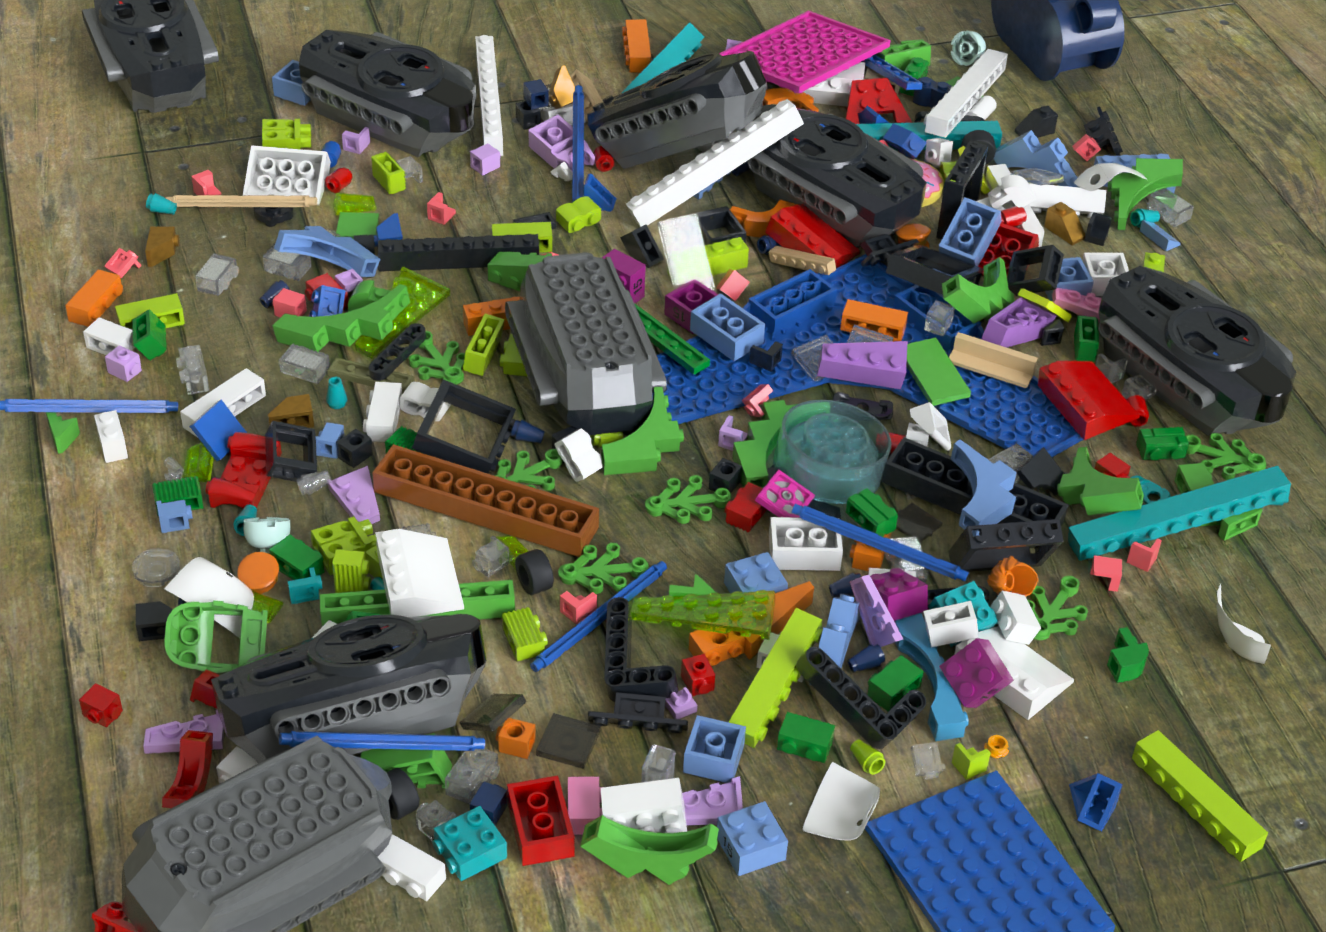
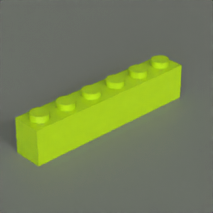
[729,608,823,748]
[1132,730,1268,862]

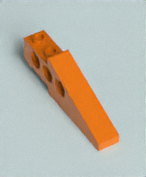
[689,581,814,666]

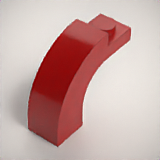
[162,730,213,808]

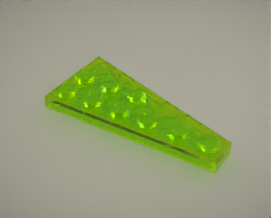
[355,266,450,359]
[631,590,776,640]

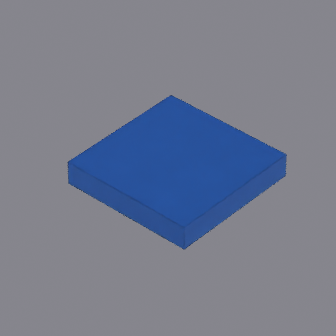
[189,399,247,461]

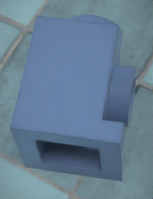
[316,422,345,459]
[156,500,193,533]

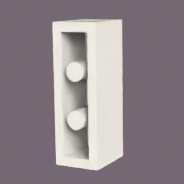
[363,382,402,442]

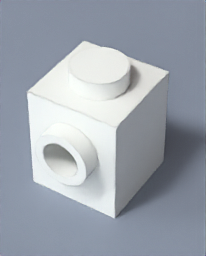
[924,138,953,167]

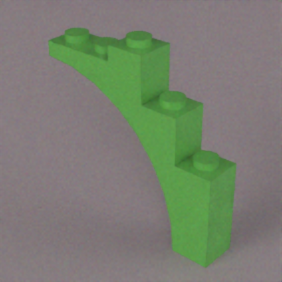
[942,257,1015,324]
[272,284,410,353]
[732,400,830,488]

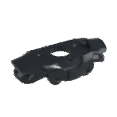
[832,392,893,421]

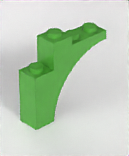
[1107,158,1183,230]
[601,387,684,475]
[1057,447,1144,515]
[580,815,719,885]

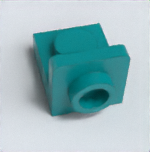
[288,567,323,605]

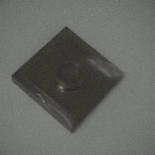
[459,693,527,731]
[536,713,601,769]

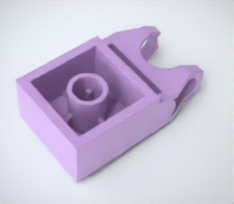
[528,115,595,171]

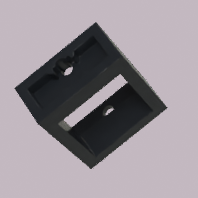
[691,206,746,246]
[1007,245,1064,296]
[265,421,317,484]

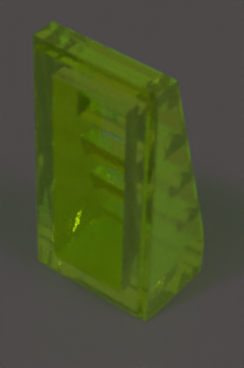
[333,193,376,215]

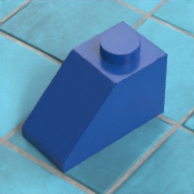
[882,123,927,159]
[374,213,403,247]

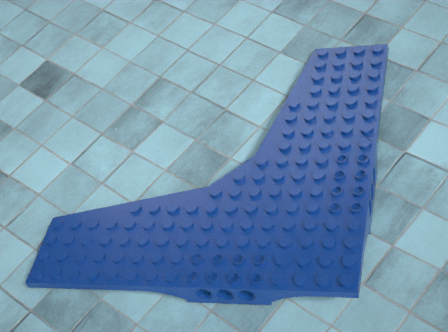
[652,254,1084,460]

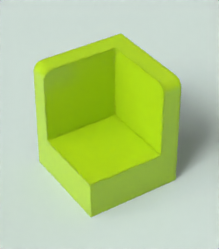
[951,743,991,780]

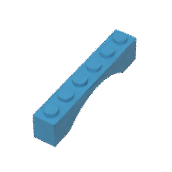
[894,613,969,741]

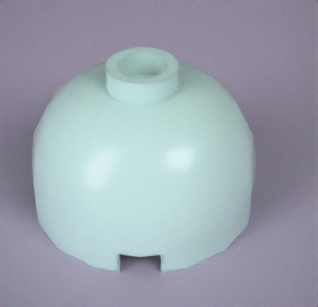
[951,31,986,66]
[244,517,290,553]

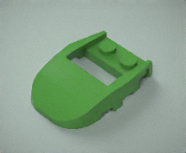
[164,600,268,673]

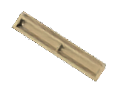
[769,246,836,275]

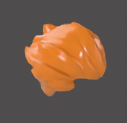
[987,555,1038,597]

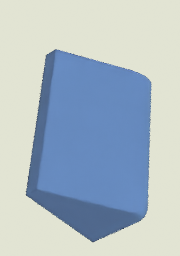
[1140,220,1181,251]

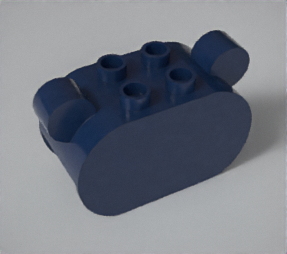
[991,0,1124,81]

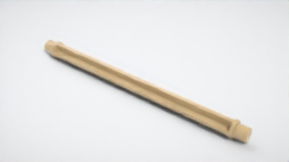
[166,195,318,207]

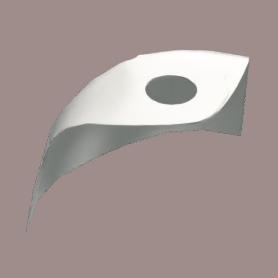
[1074,163,1147,191]
[164,557,254,638]
[1217,584,1271,664]
[803,762,880,840]

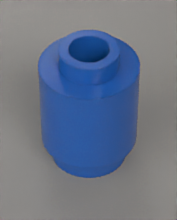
[321,141,341,168]

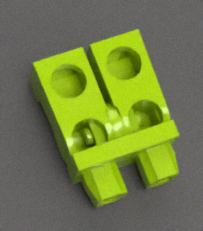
[262,119,311,150]
[311,516,376,575]

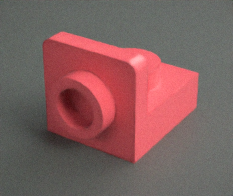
[1072,134,1101,161]
[104,248,142,279]
[742,384,773,417]

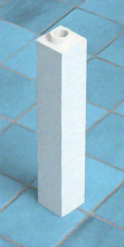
[986,164,1045,247]

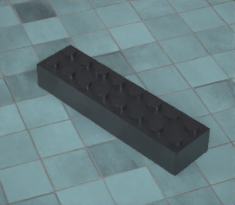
[882,437,1069,527]

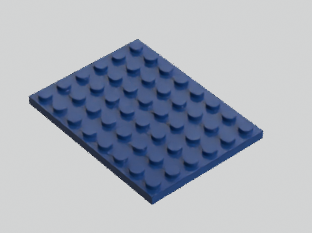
[865,770,1115,932]

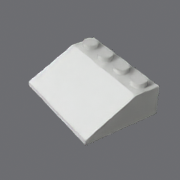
[803,62,865,107]
[243,146,331,205]
[375,529,464,617]
[955,626,1074,720]

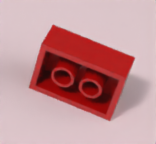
[507,775,575,866]

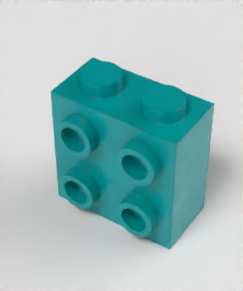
[928,581,998,647]
[432,806,507,881]

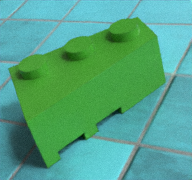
[875,39,931,71]
[488,252,552,291]
[361,733,452,788]

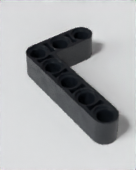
[604,597,679,702]
[796,647,926,749]

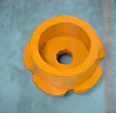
[984,735,1009,758]

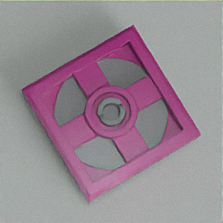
[755,469,815,518]

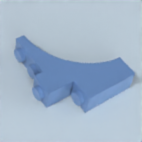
[993,130,1080,188]
[274,226,380,277]
[951,440,1017,536]
[809,594,861,685]

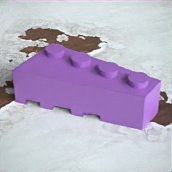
[981,297,1057,348]
[817,341,908,389]

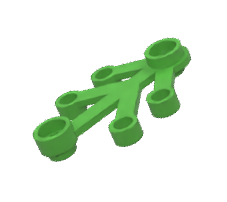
[409,331,465,385]
[1186,433,1267,480]
[495,449,563,490]
[645,475,731,524]
[558,543,649,594]
[1027,576,1088,640]

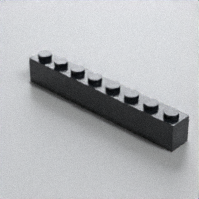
[378,234,539,272]

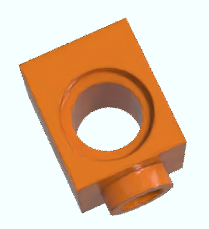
[495,717,536,759]

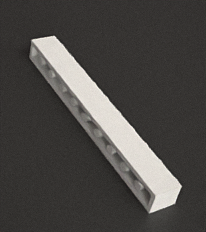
[475,35,503,156]
[924,49,1008,138]
[626,99,804,227]
[216,746,446,901]

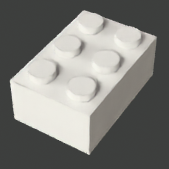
[769,517,843,571]
[601,778,687,833]

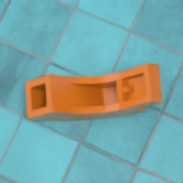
[763,88,819,112]
[730,200,798,237]

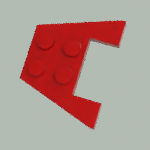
[845,78,912,124]

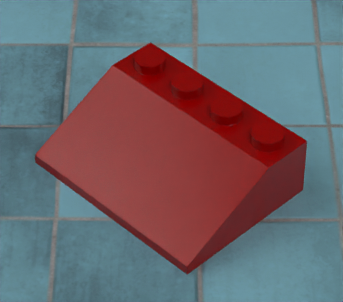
[765,204,860,273]
[978,223,1039,276]
[1038,361,1140,440]

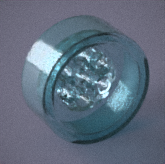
[773,400,891,504]

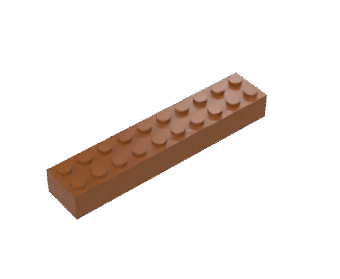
[372,444,599,557]

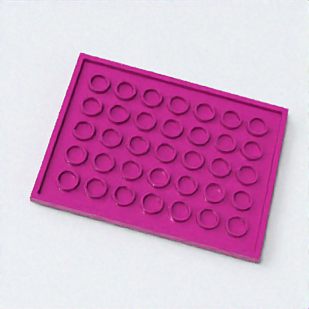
[719,10,890,93]

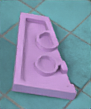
[328,466,380,524]
[850,575,903,647]
[143,710,224,754]
[682,776,743,825]

